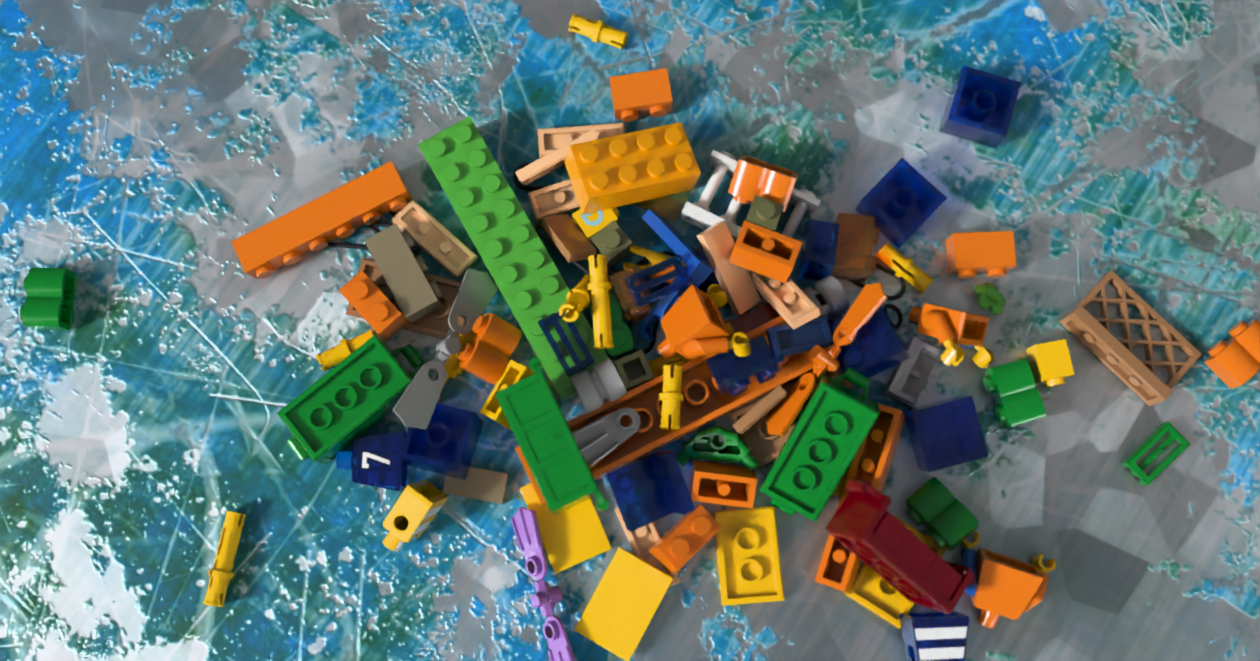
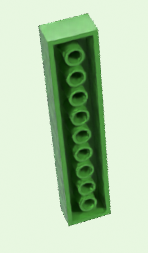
[418,116,608,405]

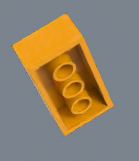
[564,122,701,215]

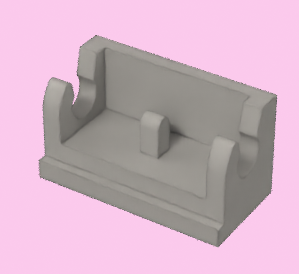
[882,336,940,409]

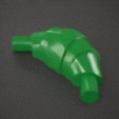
[676,426,759,471]

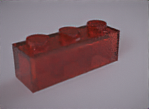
[724,302,779,333]

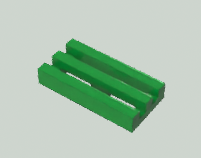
[1122,421,1190,486]

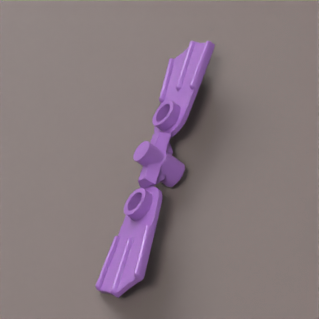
[510,507,576,661]

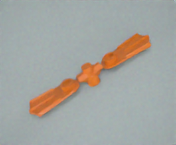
[765,283,887,436]

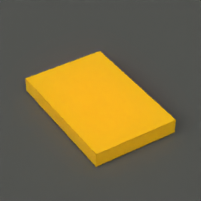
[520,483,612,574]
[713,506,784,606]
[845,515,946,629]
[574,546,674,661]

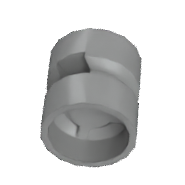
[802,275,849,317]
[570,358,627,414]

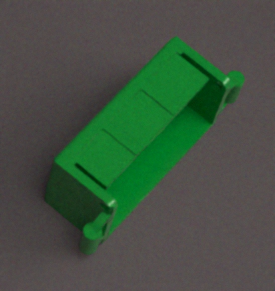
[277,334,425,464]
[495,357,609,515]
[759,367,880,522]

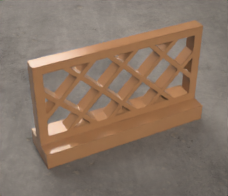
[1059,270,1202,407]

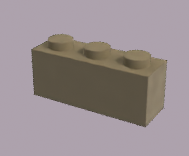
[364,223,443,324]

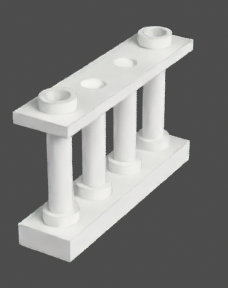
[681,150,821,243]

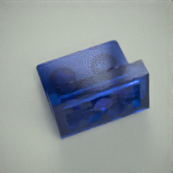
[706,335,785,397]
[607,450,695,531]

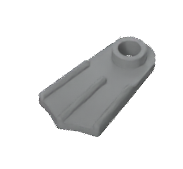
[572,407,640,467]

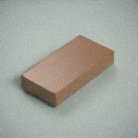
[541,213,596,262]
[732,385,787,435]

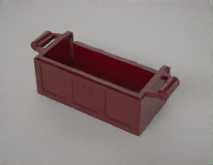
[826,478,975,614]

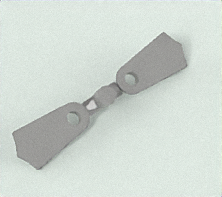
[393,268,498,430]

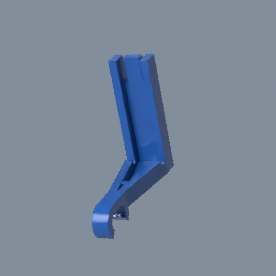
[639,209,715,342]

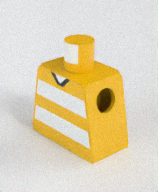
[382,479,449,552]

